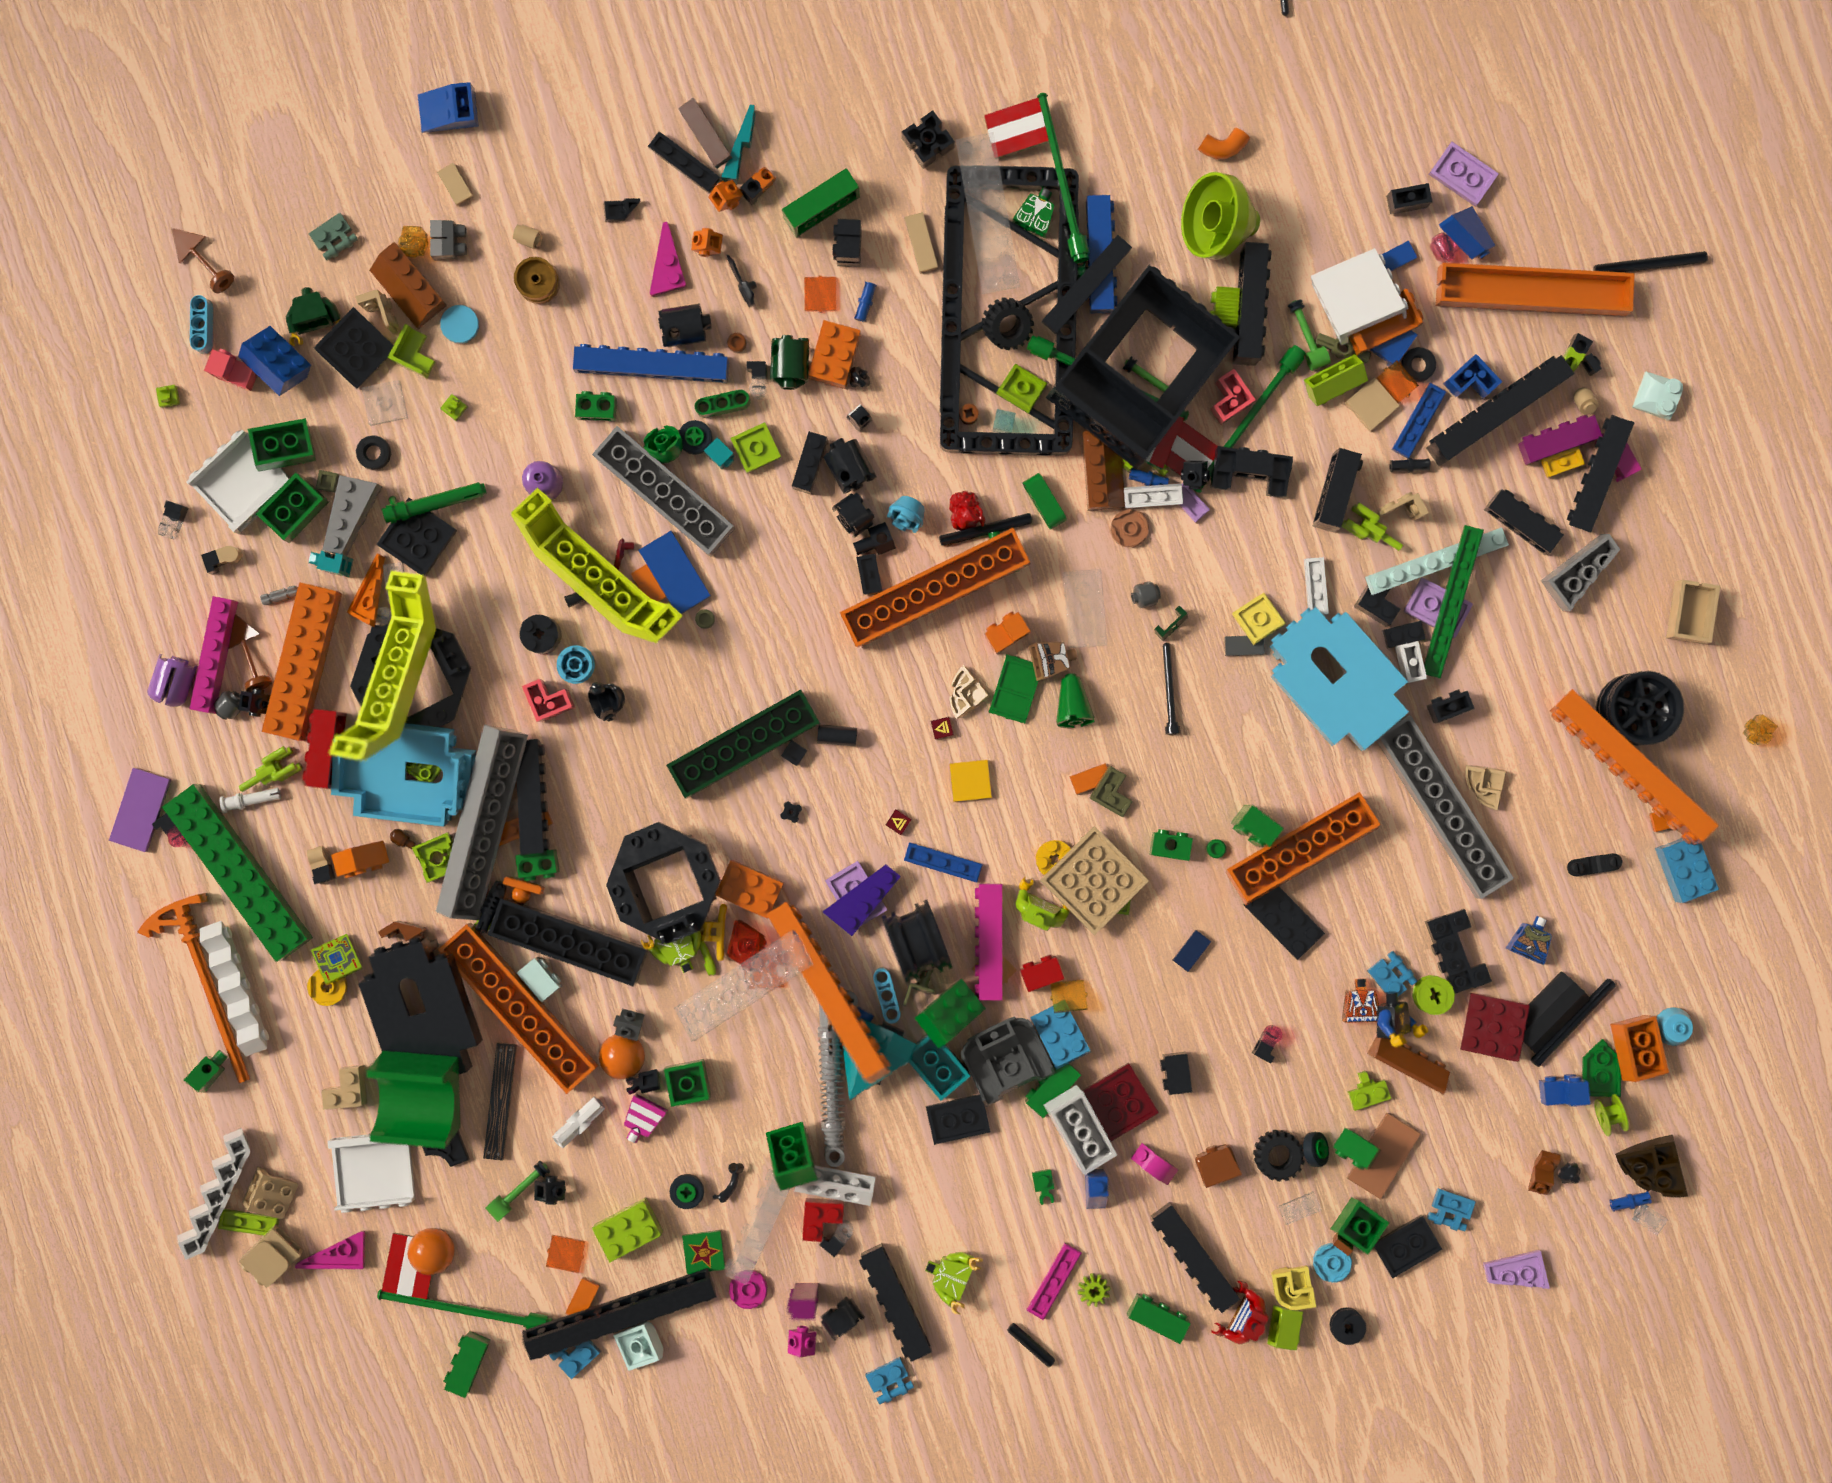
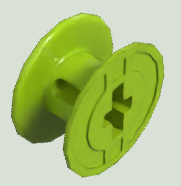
[1412,975,1455,1015]
[1594,1094,1629,1137]

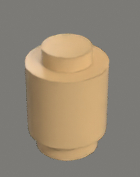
[513,224,543,249]
[1574,387,1599,415]

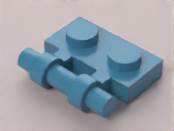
[1367,951,1417,996]
[1427,1188,1476,1232]
[549,1340,601,1379]
[865,1357,914,1405]

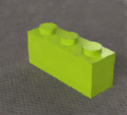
[1304,354,1368,406]

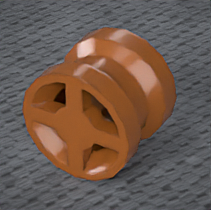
[959,404,979,425]

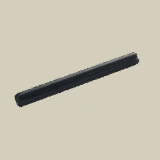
[1593,251,1708,272]
[1531,979,1616,1067]

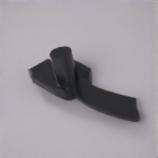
[726,255,757,308]

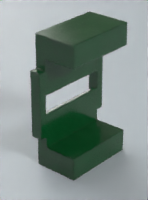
[1154,605,1188,641]

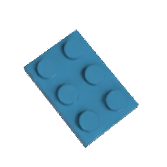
[1030,1000,1091,1069]

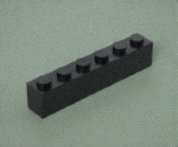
[1566,415,1635,532]
[517,739,550,858]
[1151,1202,1240,1313]
[859,1243,932,1362]

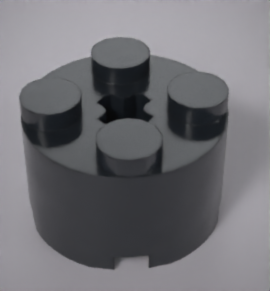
[832,493,875,538]
[519,615,562,654]
[821,1297,865,1341]

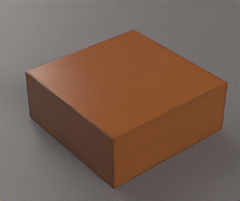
[1333,1234,1353,1256]

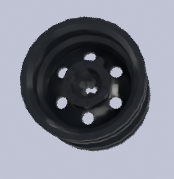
[1596,671,1684,746]
[882,899,953,985]

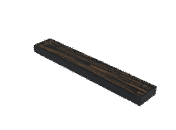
[483,1043,517,1161]

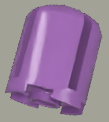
[147,654,197,707]

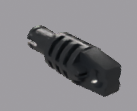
[475,881,507,933]

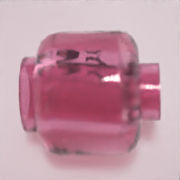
[1430,232,1458,262]

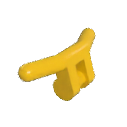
[701,904,727,961]

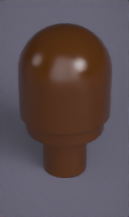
[390,829,416,850]

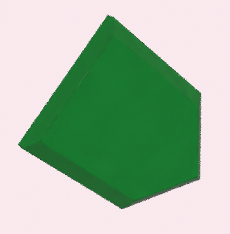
[1582,1039,1621,1097]

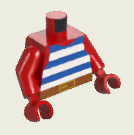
[1211,1281,1269,1345]

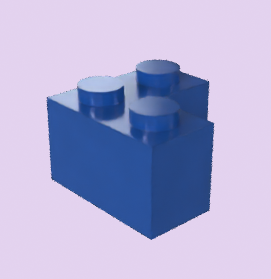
[1443,354,1502,399]
[1539,1074,1590,1106]

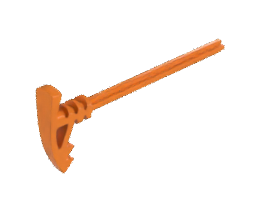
[137,893,250,1083]

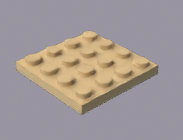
[1040,826,1149,935]

